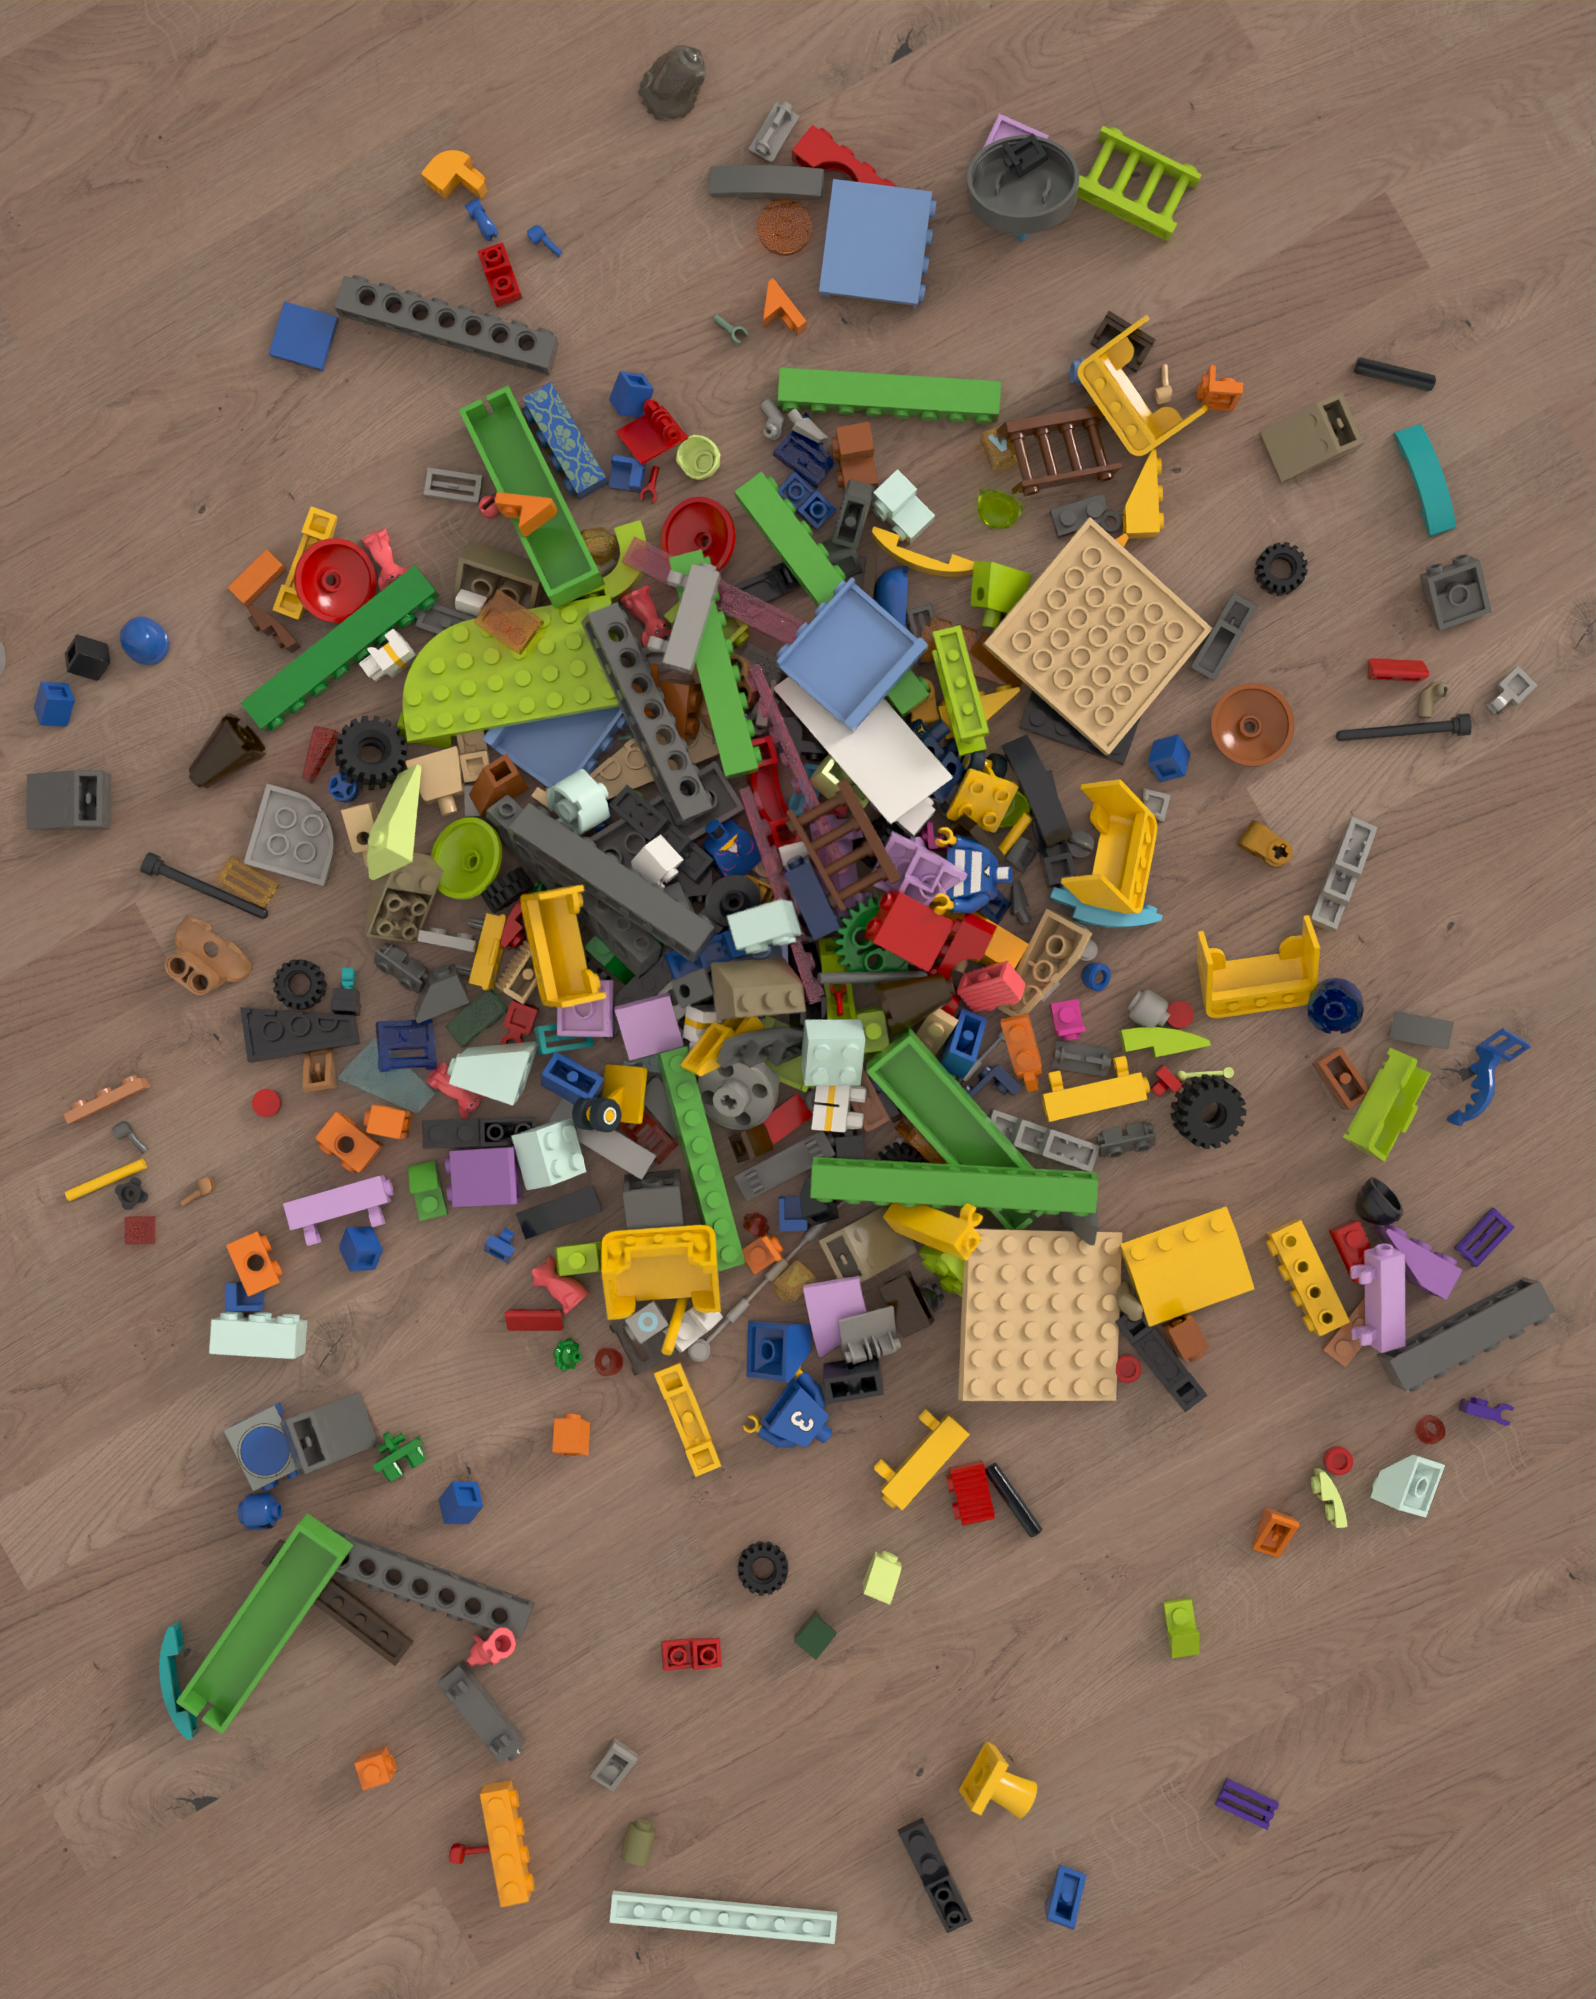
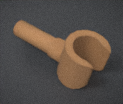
[180,1177,216,1207]

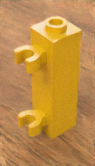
[1040,1056,1150,1122]
[883,1202,983,1261]
[874,1408,970,1510]

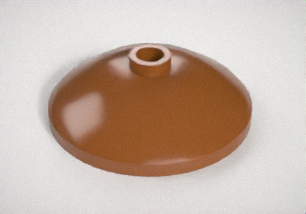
[1210,683,1295,767]

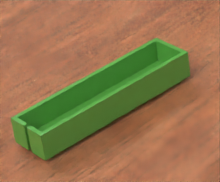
[459,386,605,609]
[866,1028,1044,1230]
[176,1513,354,1734]

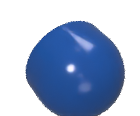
[1081,962,1111,991]

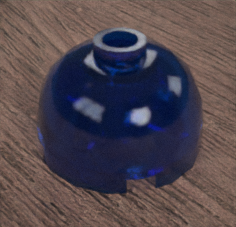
[1307,977,1364,1034]

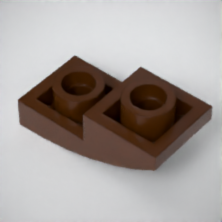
[247,605,301,653]

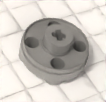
[697,1061,780,1130]

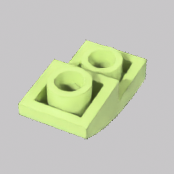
[1311,1468,1348,1528]

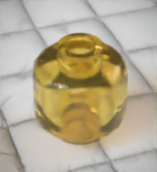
[580,527,617,565]

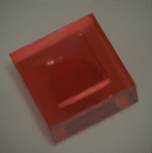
[125,1216,155,1245]

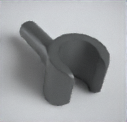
[112,1121,148,1154]

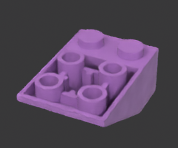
[1374,1225,1463,1300]

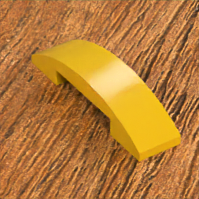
[272,506,338,620]
[871,527,974,577]
[654,1362,721,1477]

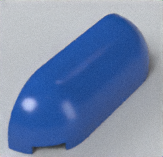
[873,566,908,627]

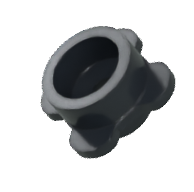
[115,1177,148,1210]

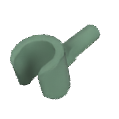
[713,314,748,345]

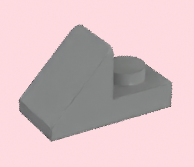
[590,1738,638,1792]

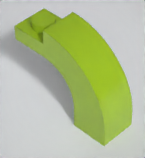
[578,520,648,604]
[818,936,857,1020]

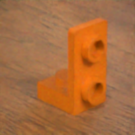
[742,1233,784,1275]

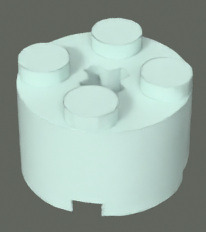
[546,769,610,835]

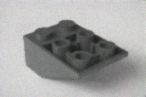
[27,770,111,830]
[280,1392,379,1476]

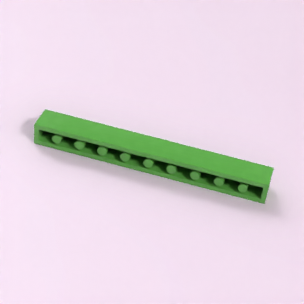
[735,471,930,719]
[811,1157,1098,1216]

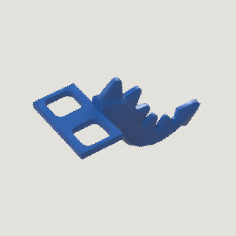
[1447,1028,1531,1127]

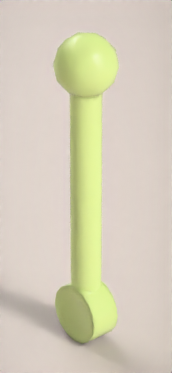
[1176,1067,1234,1081]

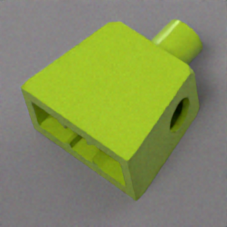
[971,561,1032,629]
[855,1005,889,1061]
[553,1240,602,1276]

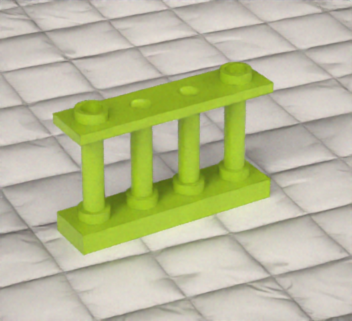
[1078,126,1202,242]
[932,625,989,757]

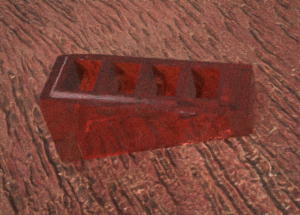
[302,725,339,784]
[619,1111,678,1164]

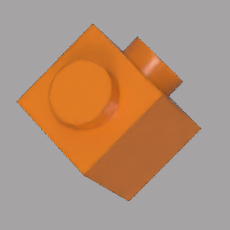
[552,1414,590,1456]
[354,1746,396,1791]

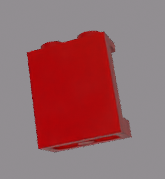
[864,888,955,972]

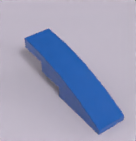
[664,929,773,981]

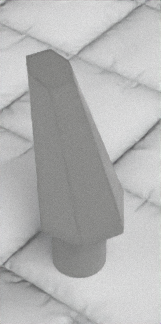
[788,409,828,443]

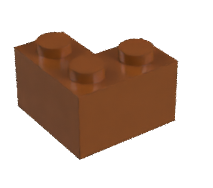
[831,422,878,492]

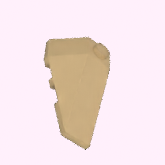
[997,909,1092,1017]

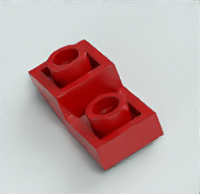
[477,242,522,307]
[501,892,528,950]
[759,1093,813,1145]
[661,1638,722,1671]

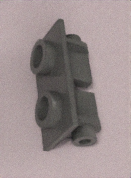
[374,943,429,994]
[1051,1041,1111,1077]
[1096,1121,1156,1158]

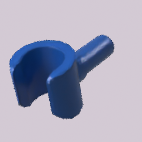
[527,225,563,257]

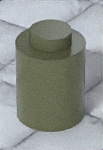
[620,1819,656,1866]

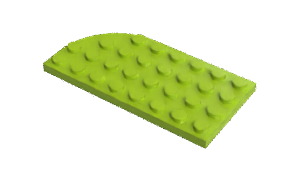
[402,595,621,743]

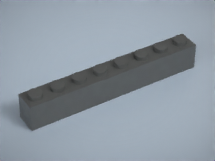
[509,803,715,963]

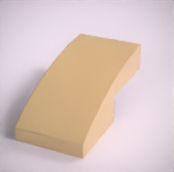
[456,730,490,782]

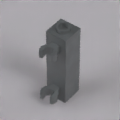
[734,1130,836,1202]
[437,1660,525,1764]

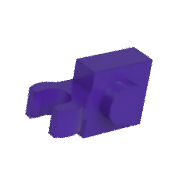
[1459,1396,1514,1426]

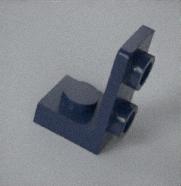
[964,1064,1022,1098]

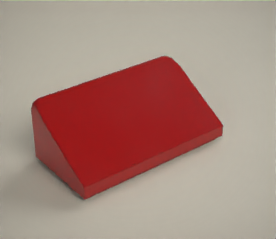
[1367,658,1429,682]
[505,1309,563,1331]

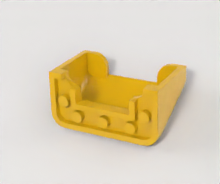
[602,1225,721,1320]

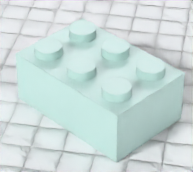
[209,1311,307,1359]

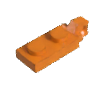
[1001,1014,1042,1092]

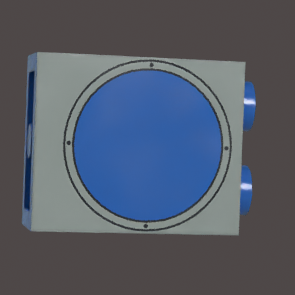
[224,1402,298,1492]

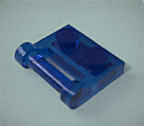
[375,1019,437,1072]

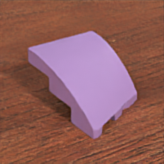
[871,831,967,907]
[803,1276,867,1358]

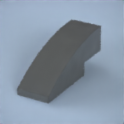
[1191,591,1258,681]

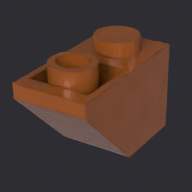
[659,678,703,741]
[469,754,529,817]

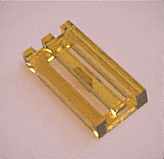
[216,856,280,909]

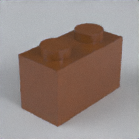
[1312,1047,1369,1110]
[1161,1314,1210,1362]

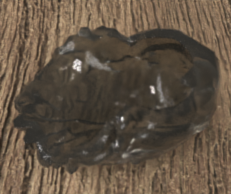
[638,45,706,121]

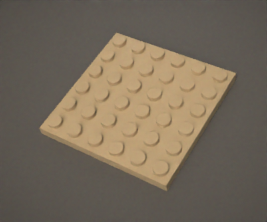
[982,517,1213,755]
[958,1229,1122,1401]

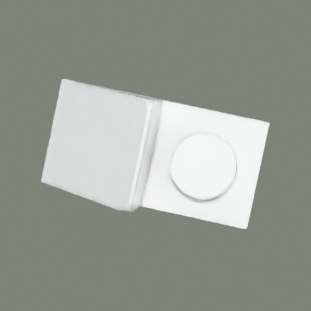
[663,1306,723,1353]

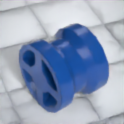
[328,773,360,803]

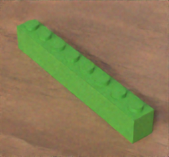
[778,367,1001,425]
[669,550,763,780]
[655,1046,746,1271]

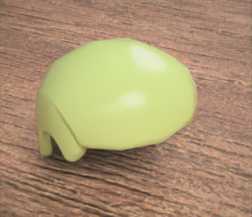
[676,435,720,480]

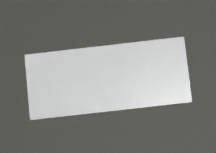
[774,677,953,824]

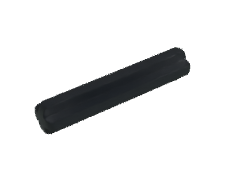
[1354,357,1436,391]
[985,1463,1042,1538]

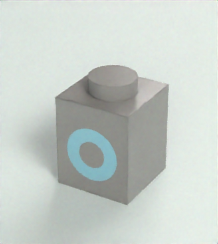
[624,1300,670,1344]

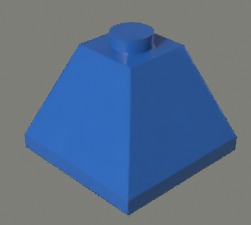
[746,1320,811,1382]

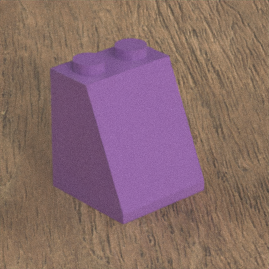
[445,1147,523,1207]

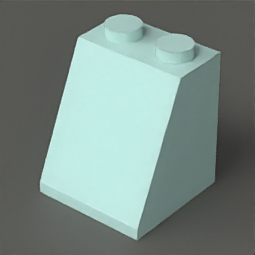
[447,1041,539,1105]

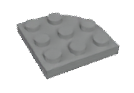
[244,784,335,887]

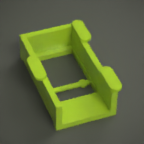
[1343,1048,1431,1162]

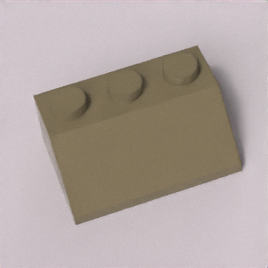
[452,540,544,615]
[711,958,806,1020]

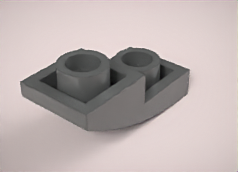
[1389,1011,1454,1049]
[644,1075,677,1138]

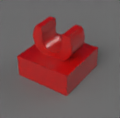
[1150,1065,1182,1097]

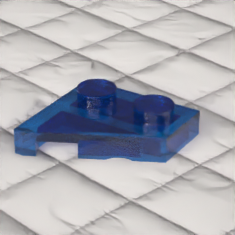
[773,412,834,488]

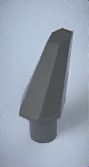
[1010,880,1032,925]

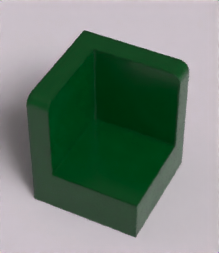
[794,1610,836,1660]

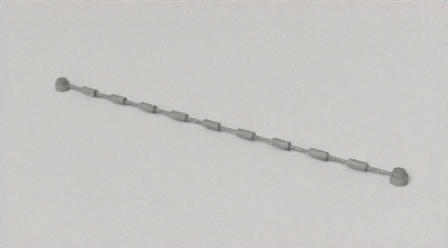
[688,939,1098,1362]

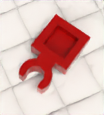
[501,999,539,1045]

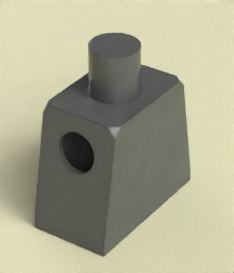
[667,966,714,1008]

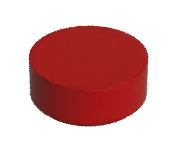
[1166,1001,1194,1029]
[252,1089,282,1117]
[1116,1354,1142,1383]
[1323,1446,1353,1475]

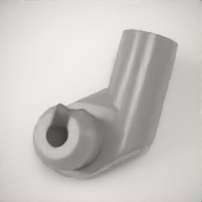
[760,398,785,440]

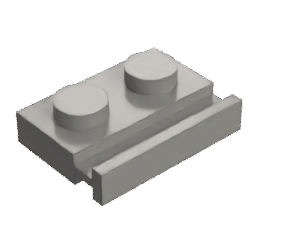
[417,927,479,954]

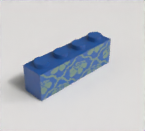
[522,382,608,500]

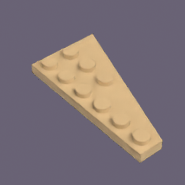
[589,713,720,801]

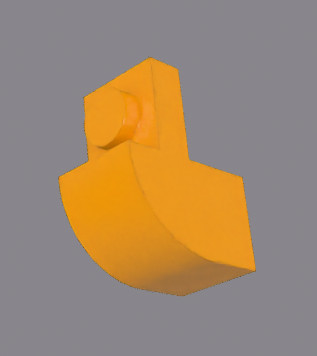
[421,150,488,200]

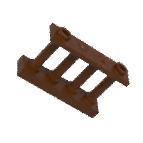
[996,405,1123,496]
[785,779,902,912]

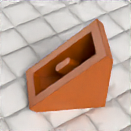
[1252,1507,1299,1558]

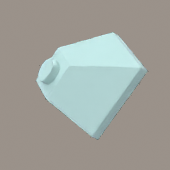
[1370,1455,1445,1518]

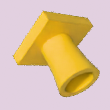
[959,1741,1037,1819]

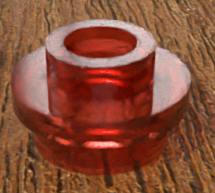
[743,1212,770,1237]

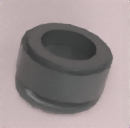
[1066,830,1094,859]

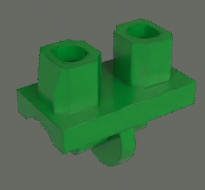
[372,1431,427,1482]

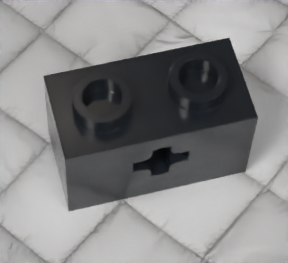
[823,1355,884,1404]

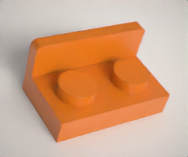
[1196,365,1243,411]

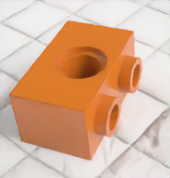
[364,1105,414,1139]
[315,1112,384,1173]
[226,1231,283,1297]

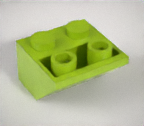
[918,1245,964,1297]

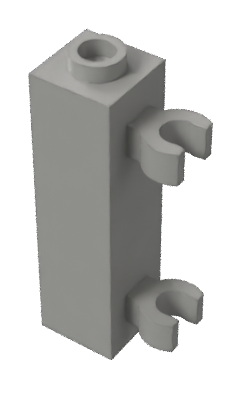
[647,562,721,675]

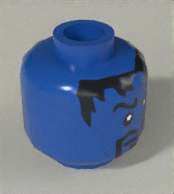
[238,1493,282,1531]

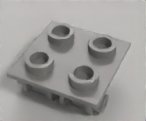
[839,1306,901,1365]

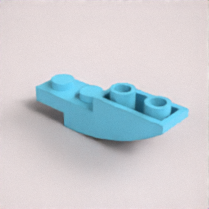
[1048,885,1163,928]

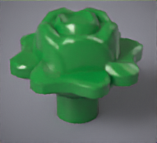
[553,1338,582,1372]

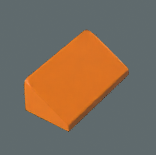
[227,549,286,608]

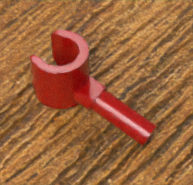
[640,466,659,504]
[830,984,846,1016]
[449,1843,489,1864]

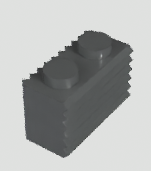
[831,479,875,549]

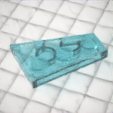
[337,1037,437,1114]

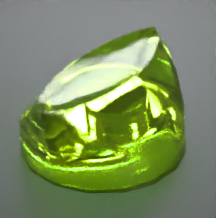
[977,489,1025,529]

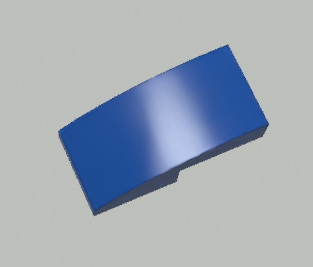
[777,471,836,530]

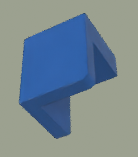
[609,371,654,417]
[609,455,646,493]
[34,682,75,726]
[1148,734,1190,782]
[779,1196,807,1231]
[339,1226,383,1271]
[225,1281,264,1312]
[439,1482,483,1524]

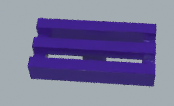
[1454,1208,1515,1268]
[1215,1778,1279,1830]

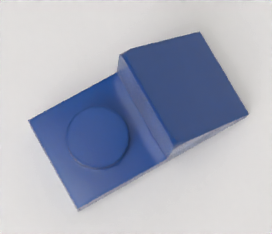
[1045,1865,1087,1930]

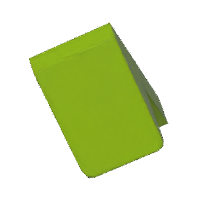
[1163,1598,1200,1659]

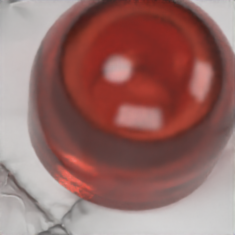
[595,1348,624,1376]
[1415,1415,1446,1445]

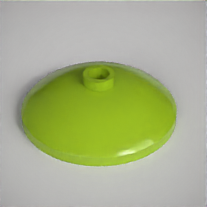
[431,817,502,900]

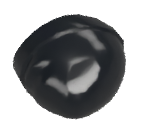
[1355,1177,1403,1226]

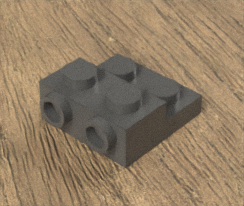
[1420,554,1492,631]

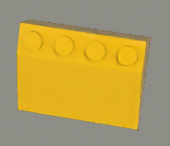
[1120,1206,1255,1327]

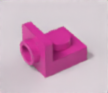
[921,821,949,852]
[1050,999,1086,1041]

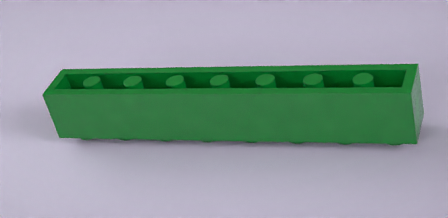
[241,565,440,732]

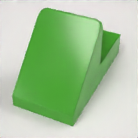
[408,1160,448,1221]

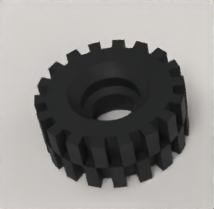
[335,715,407,790]
[1170,1074,1247,1149]

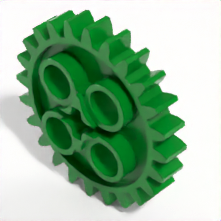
[832,895,914,986]

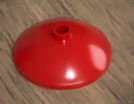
[660,497,736,572]
[294,538,377,623]

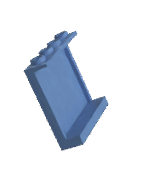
[819,179,937,309]
[776,577,929,733]
[482,707,628,788]

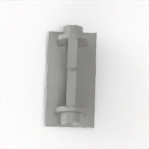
[748,101,800,163]

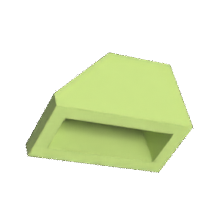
[862,1551,902,1605]

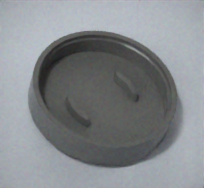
[967,135,1079,234]

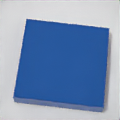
[269,301,339,371]

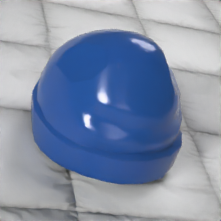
[120,617,169,666]

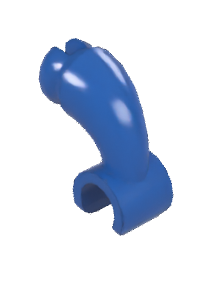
[464,198,498,241]

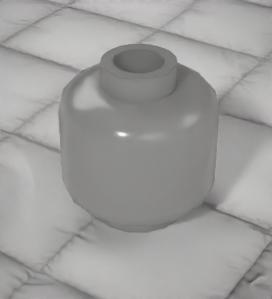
[1127,989,1170,1028]

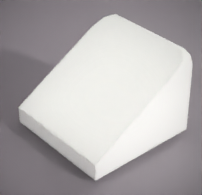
[455,589,487,618]

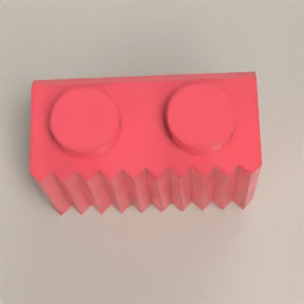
[957,960,1026,1013]

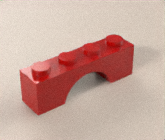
[792,124,896,187]
[745,735,802,855]
[926,913,997,1018]

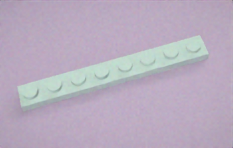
[610,1891,837,1944]

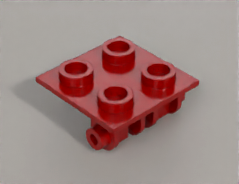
[615,399,689,465]

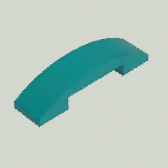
[1393,424,1456,537]
[159,1621,199,1740]

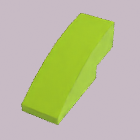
[1118,1027,1211,1058]

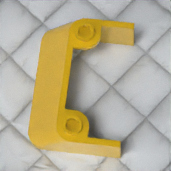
[1078,315,1209,456]
[1061,779,1158,914]
[520,885,606,1008]
[1197,915,1320,1018]

